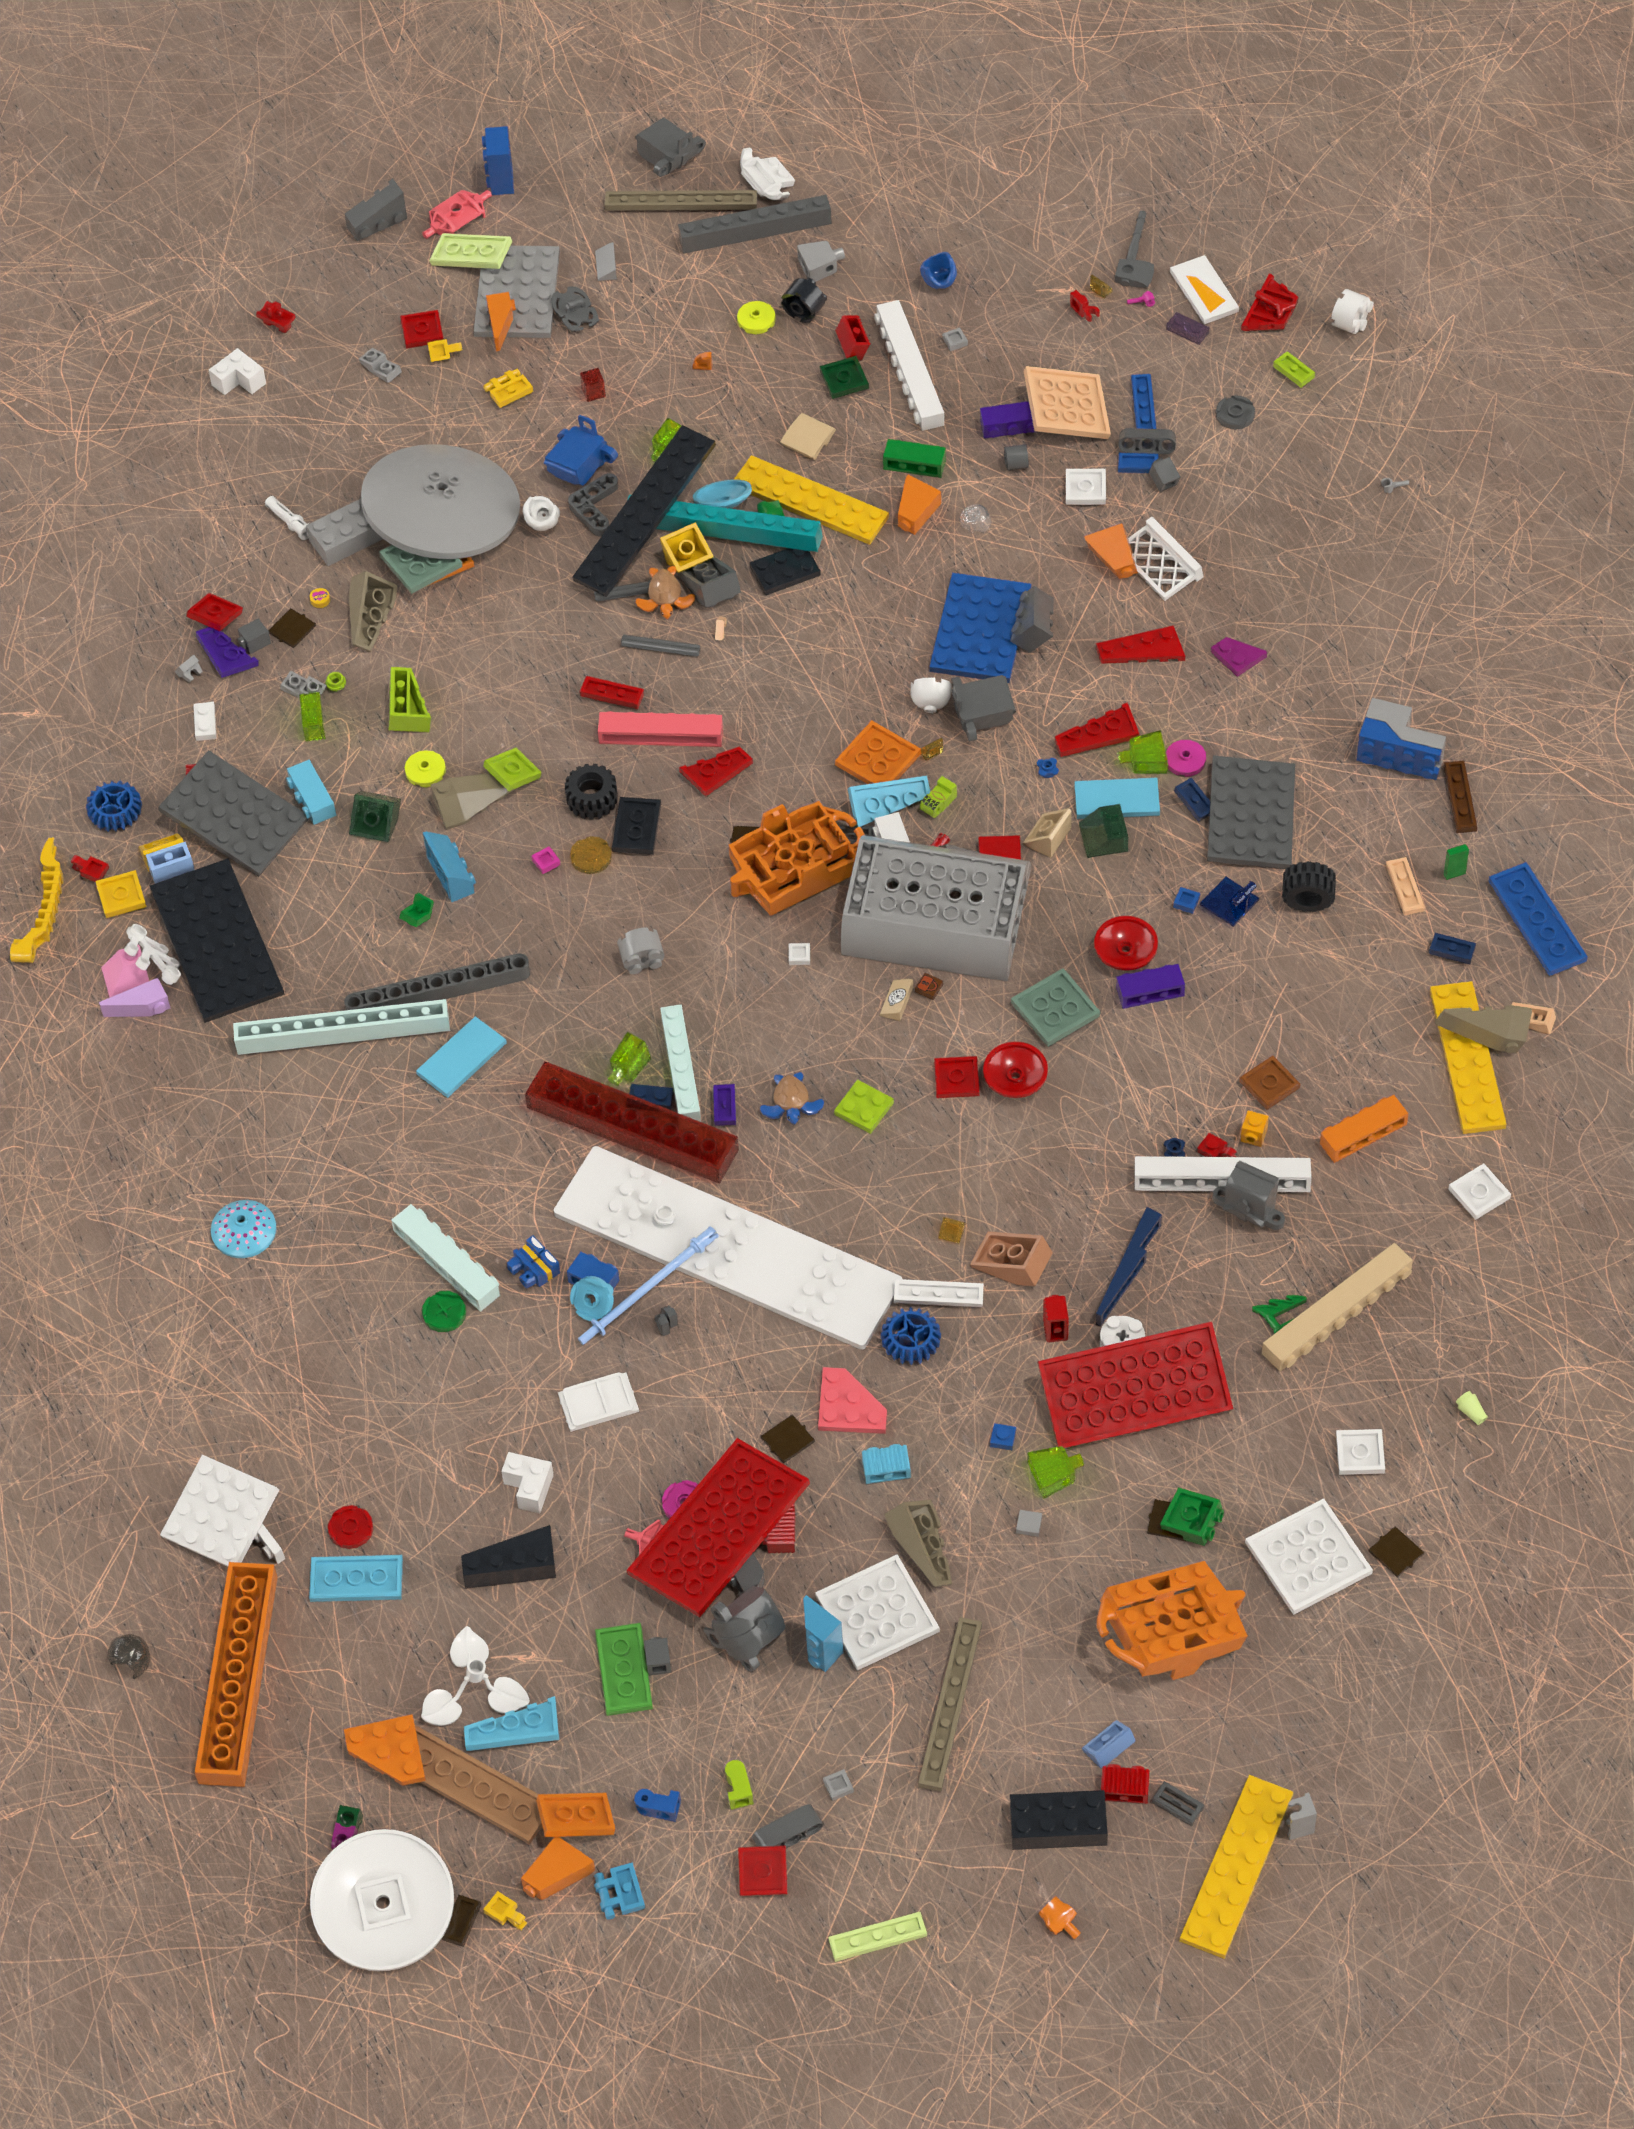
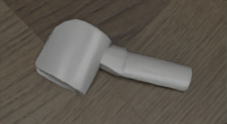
[1381,478,1409,493]

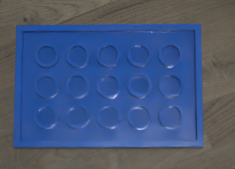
[929,573,1031,683]

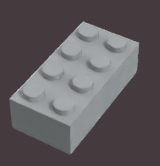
[306,499,383,566]

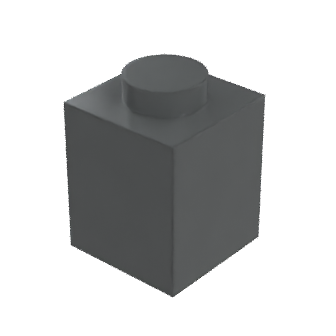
[1149,457,1181,492]
[237,618,271,654]
[644,1637,672,1676]

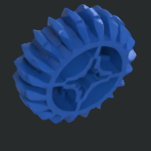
[86,780,142,832]
[881,1307,941,1365]

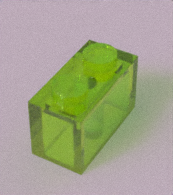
[299,692,326,741]

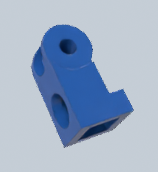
[634,1789,681,1822]

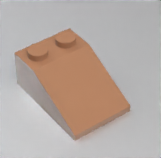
[970,1231,1053,1286]

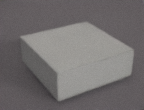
[942,328,968,351]
[1016,1510,1042,1537]
[823,1769,854,1801]

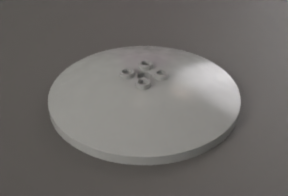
[361,444,520,559]

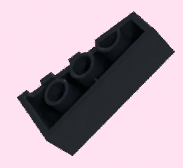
[461,1525,556,1589]

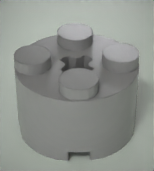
[617,928,665,974]

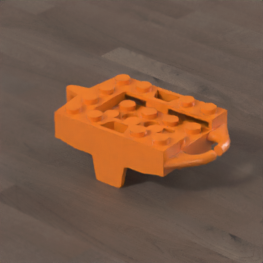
[729,801,865,916]
[1097,1561,1248,1680]

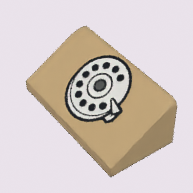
[880,979,913,1021]

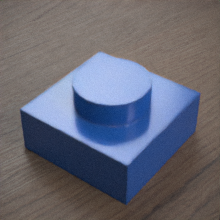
[1173,887,1200,914]
[990,1423,1016,1451]

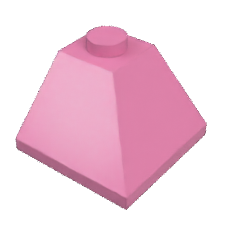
[101,945,149,997]

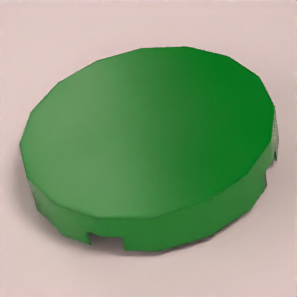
[422,1291,466,1332]

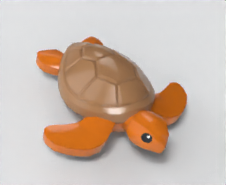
[636,566,695,619]

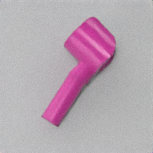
[1127,291,1155,307]

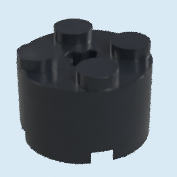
[781,277,827,323]

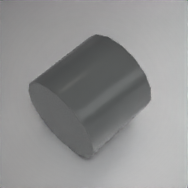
[1004,444,1029,470]

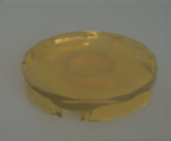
[570,836,612,874]

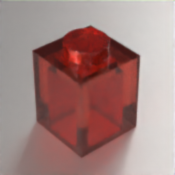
[580,368,606,402]

